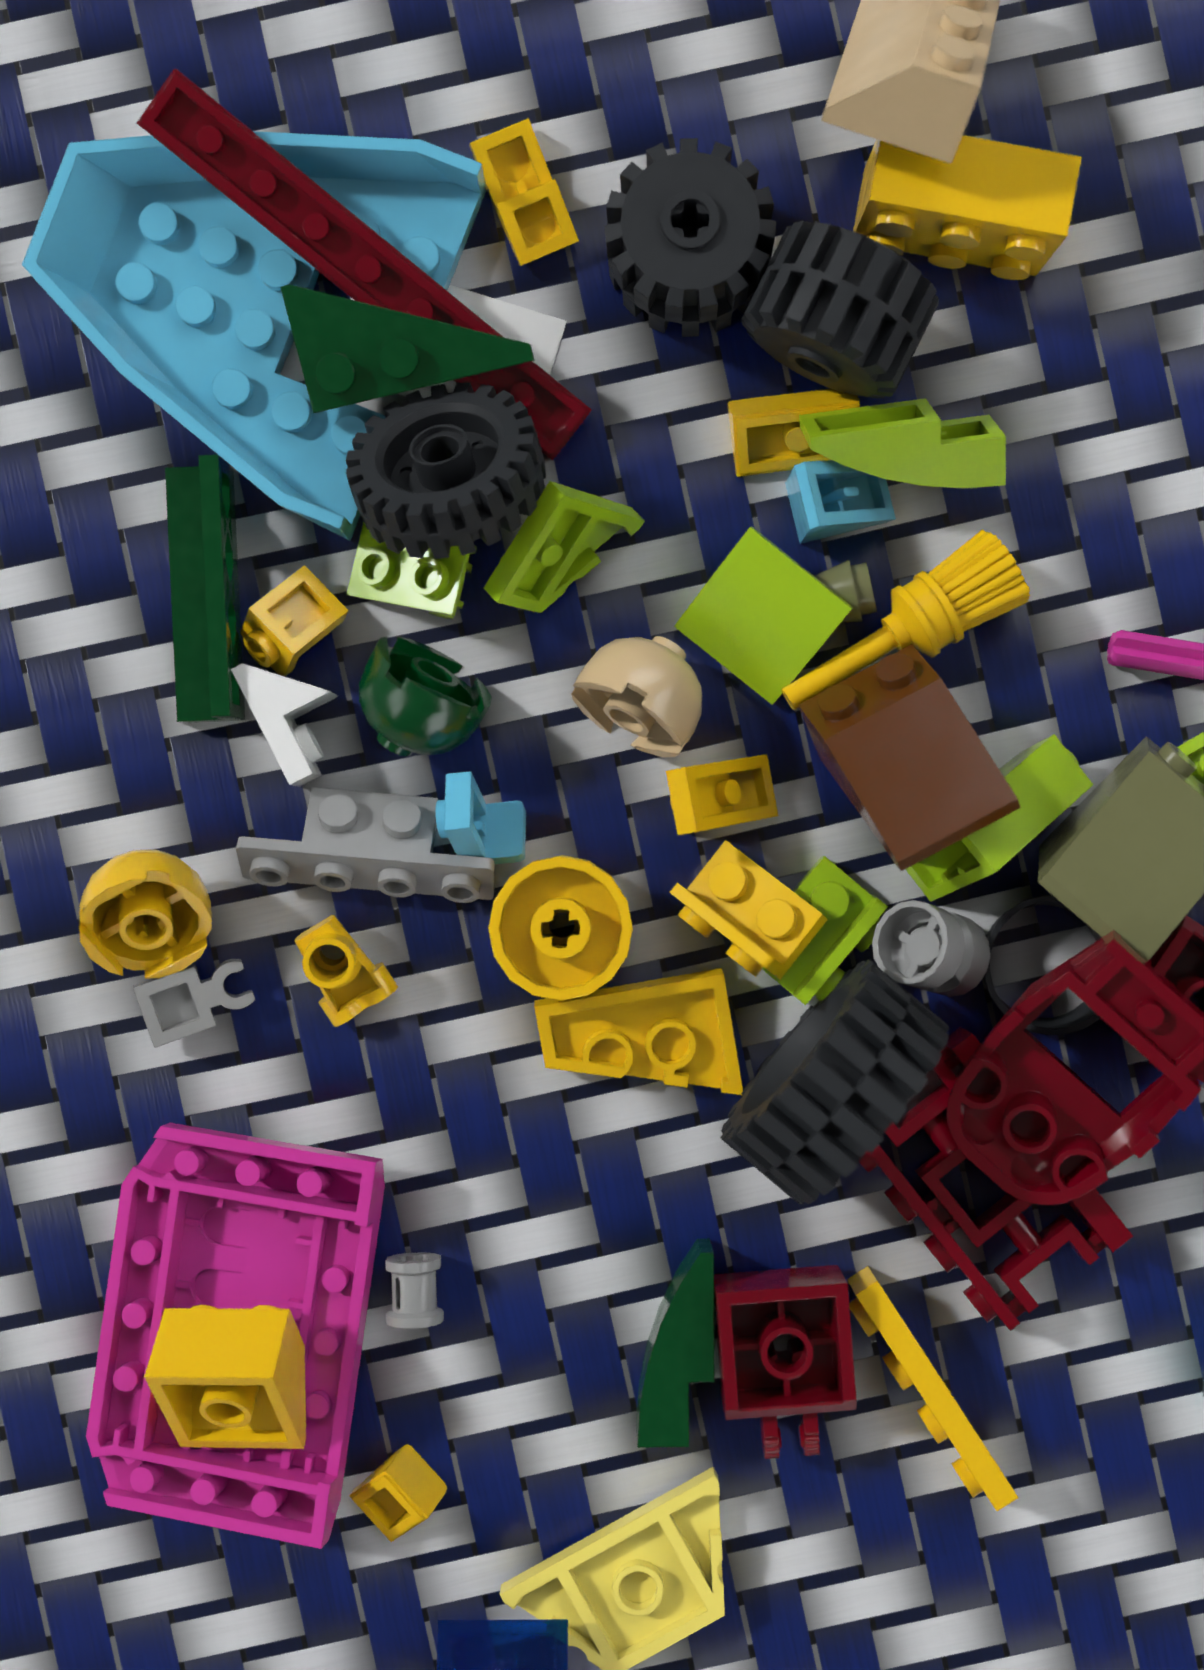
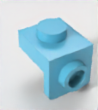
[436,771,526,864]

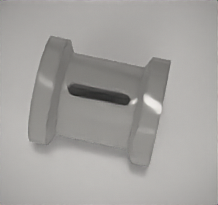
[386,1252,444,1329]

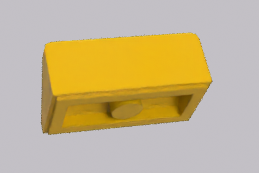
[728,388,860,477]

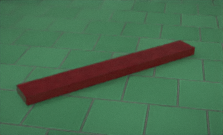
[137,68,592,461]

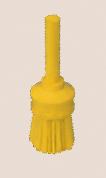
[781,529,1030,711]

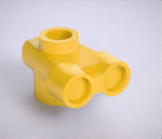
[294,915,398,1027]

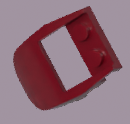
[947,930,1204,1205]

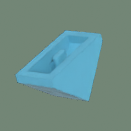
[785,460,896,544]

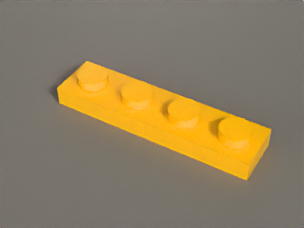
[847,1266,1019,1511]

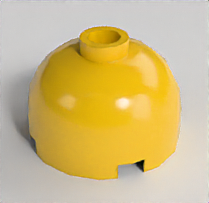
[79,849,212,979]

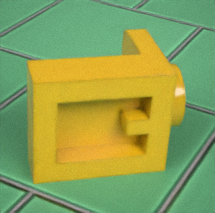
[241,565,349,677]

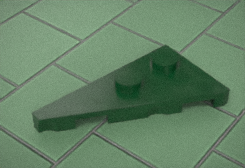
[280,284,535,413]

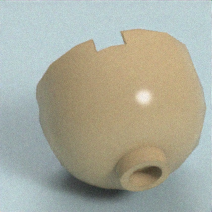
[571,636,702,757]

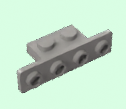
[236,787,495,903]

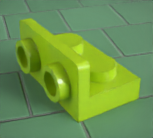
[762,856,888,1005]

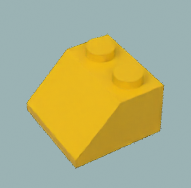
[144,1305,306,1449]

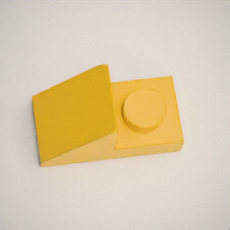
[666,754,779,835]

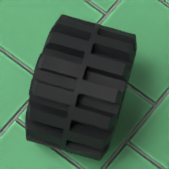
[604,138,776,337]
[742,221,939,398]

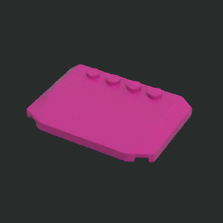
[86,1123,385,1549]

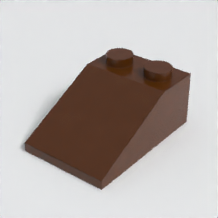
[799,644,1021,871]

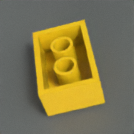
[853,135,1082,280]

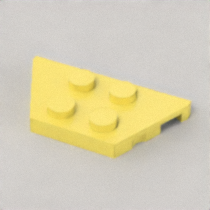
[500,1467,725,1670]

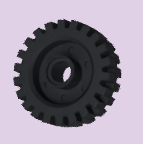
[345,382,546,559]

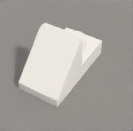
[231,663,337,787]

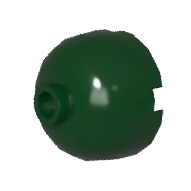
[359,636,492,757]

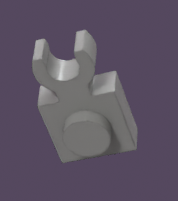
[133,959,255,1048]

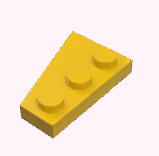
[534,968,743,1095]

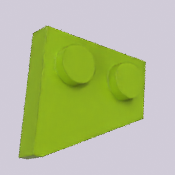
[484,481,645,613]

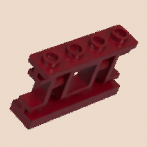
[860,1027,1133,1331]

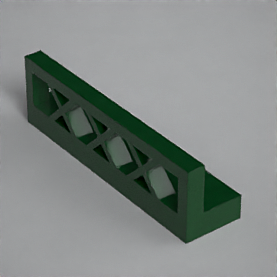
[165,455,245,723]

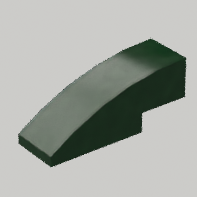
[636,1239,715,1448]

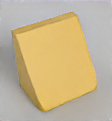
[349,1444,447,1542]

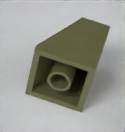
[1038,736,1204,962]

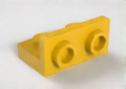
[669,840,828,980]

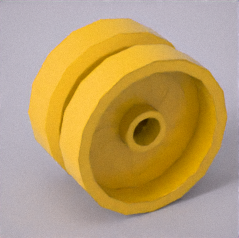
[488,855,633,1001]

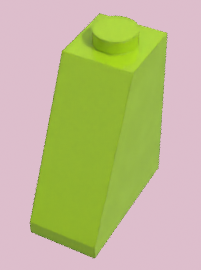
[905,734,1094,902]

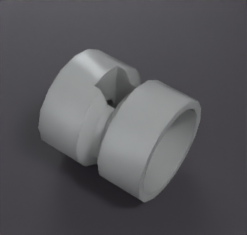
[872,900,990,997]

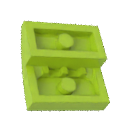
[674,526,852,705]

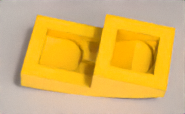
[469,118,579,266]

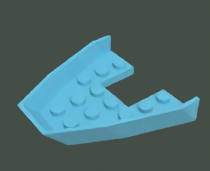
[22,131,486,541]

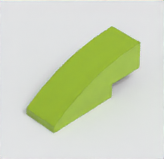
[799,398,1006,488]

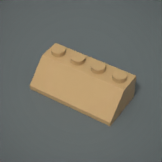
[821,0,1000,163]

